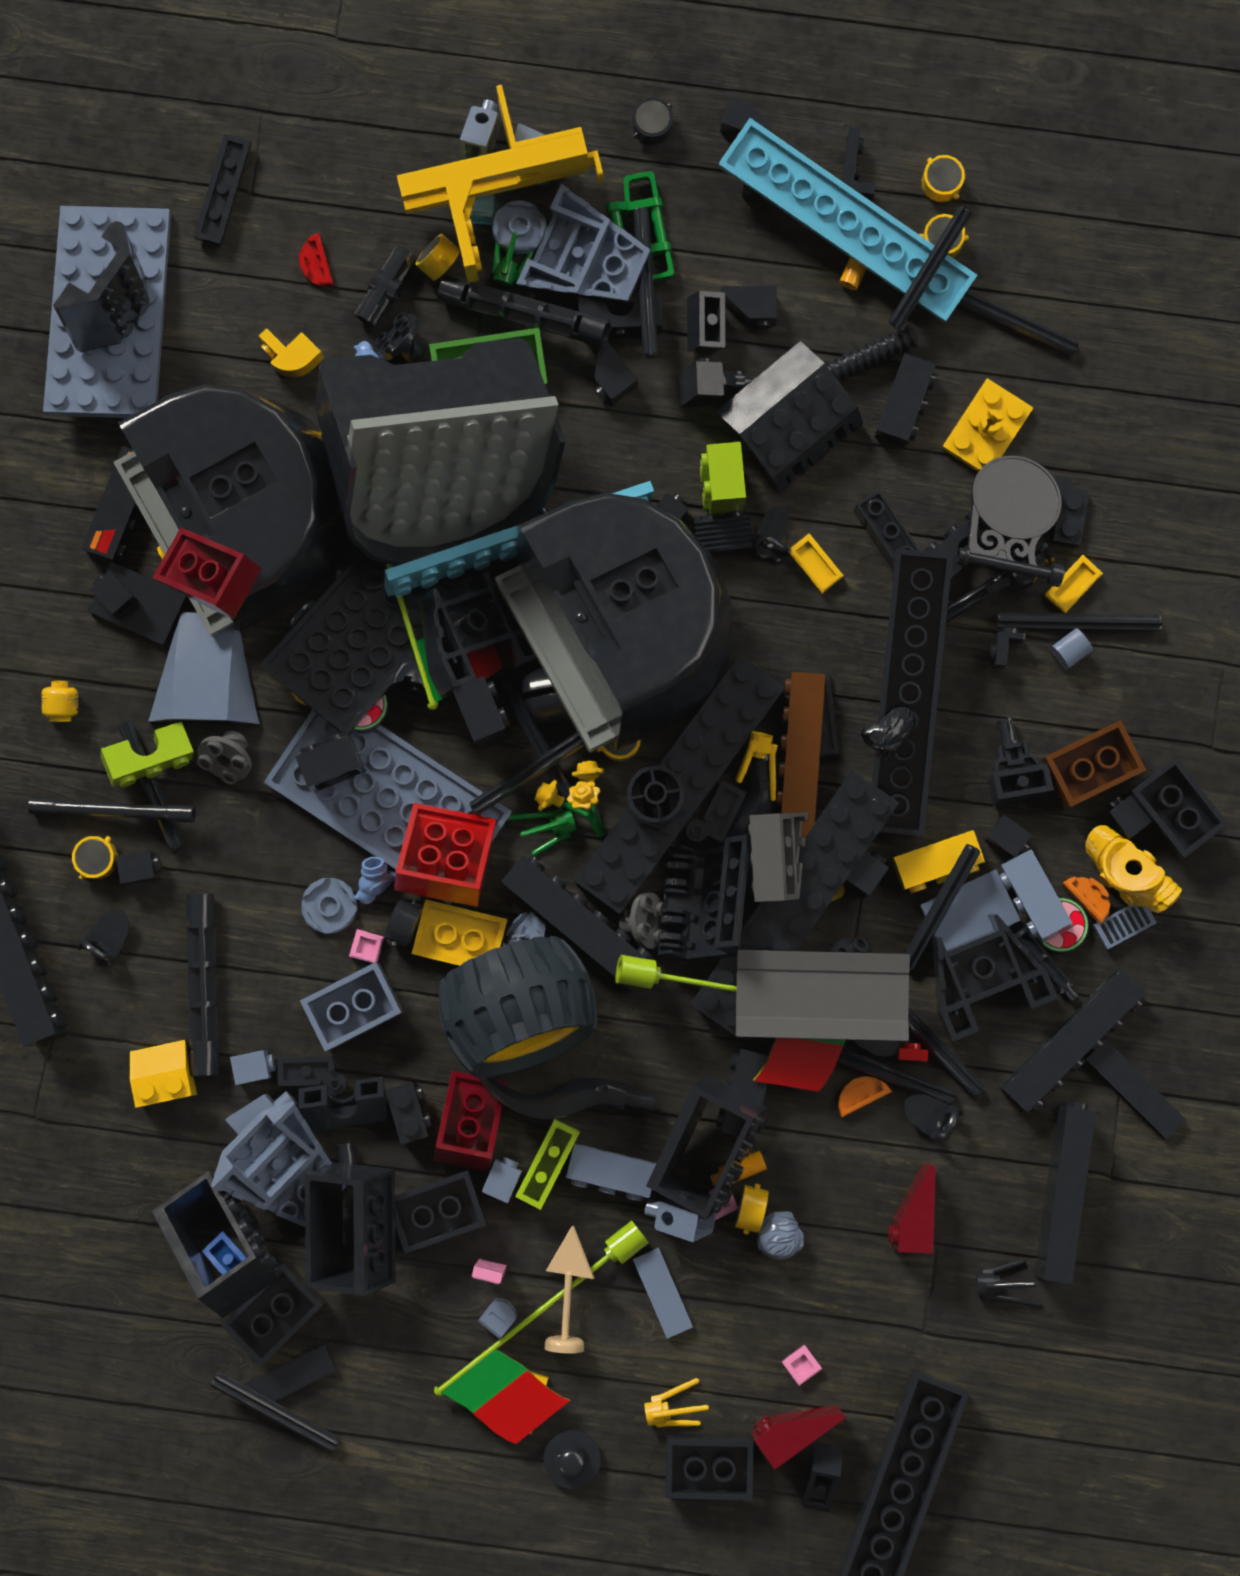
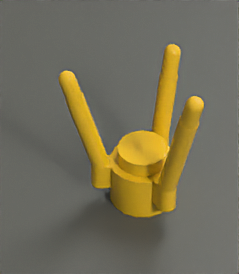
[735,731,778,801]
[644,1378,709,1428]

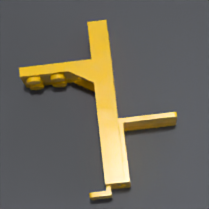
[397,85,603,283]

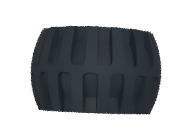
[439,936,597,1078]

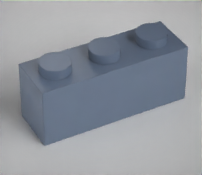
[999,850,1073,943]
[566,1143,656,1201]

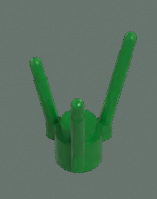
[491,231,538,287]
[507,808,577,856]

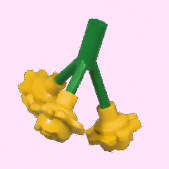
[535,761,608,838]

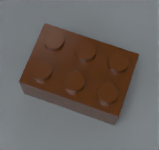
[1040,720,1146,810]

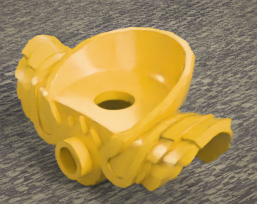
[1085,825,1182,913]

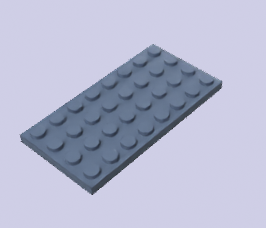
[43,206,171,418]
[264,711,512,905]

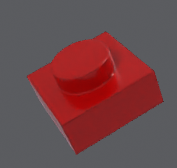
[896,1043,928,1061]

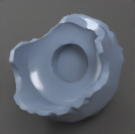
[757,1211,804,1261]

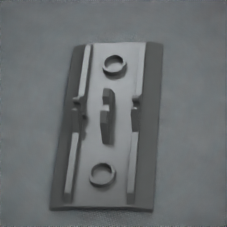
[736,950,910,1041]

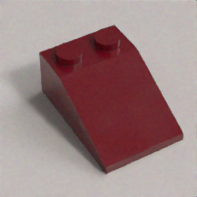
[152,527,262,619]
[433,1071,507,1172]
[888,1163,936,1253]
[752,1405,845,1469]

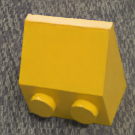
[130,1040,197,1108]

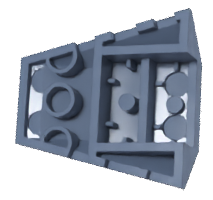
[516,183,651,302]
[148,612,260,725]
[211,1101,346,1227]

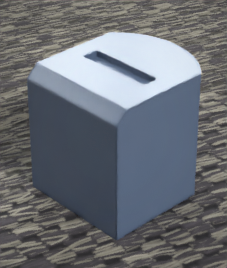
[1049,628,1093,671]
[478,1298,517,1339]

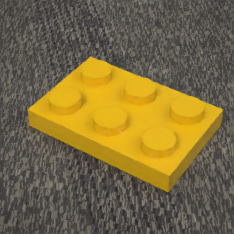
[412,899,507,966]

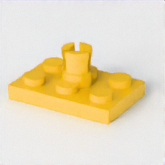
[941,378,1033,472]

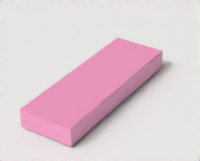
[472,1259,507,1284]

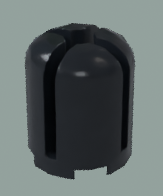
[522,668,570,724]

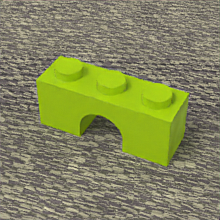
[100,722,194,788]

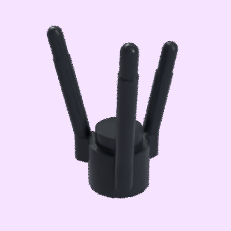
[976,1259,1042,1307]

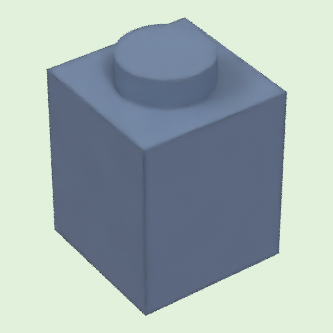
[230,1050,276,1085]
[482,1157,522,1203]

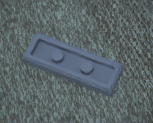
[633,1247,693,1339]

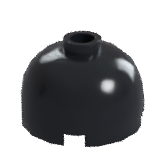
[390,659,446,709]

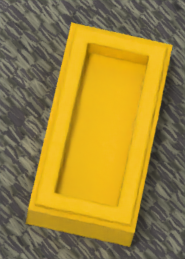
[790,534,844,595]
[1044,555,1103,613]

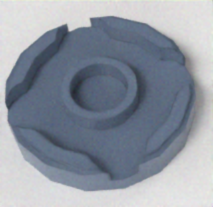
[492,200,547,254]
[301,878,358,934]

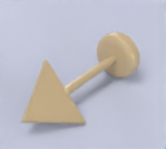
[544,1226,594,1353]

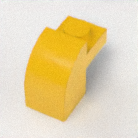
[259,328,324,378]

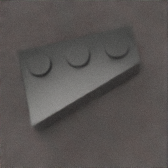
[749,812,809,902]

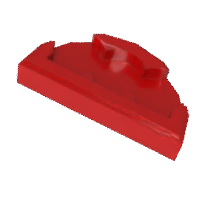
[299,232,334,287]

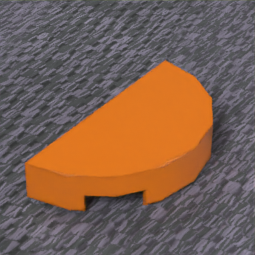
[1061,877,1110,925]
[838,1076,892,1117]

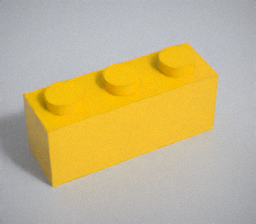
[891,830,985,893]

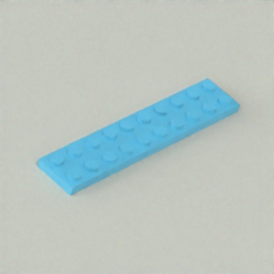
[718,118,977,323]
[384,481,654,597]

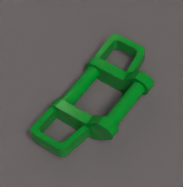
[605,171,674,282]

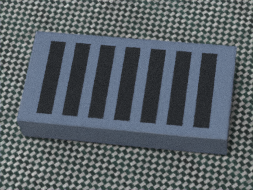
[1093,904,1157,950]

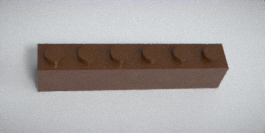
[777,672,826,837]

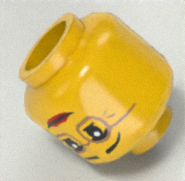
[42,681,78,722]

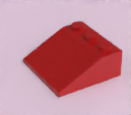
[395,803,496,907]

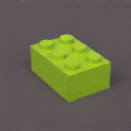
[700,442,746,517]

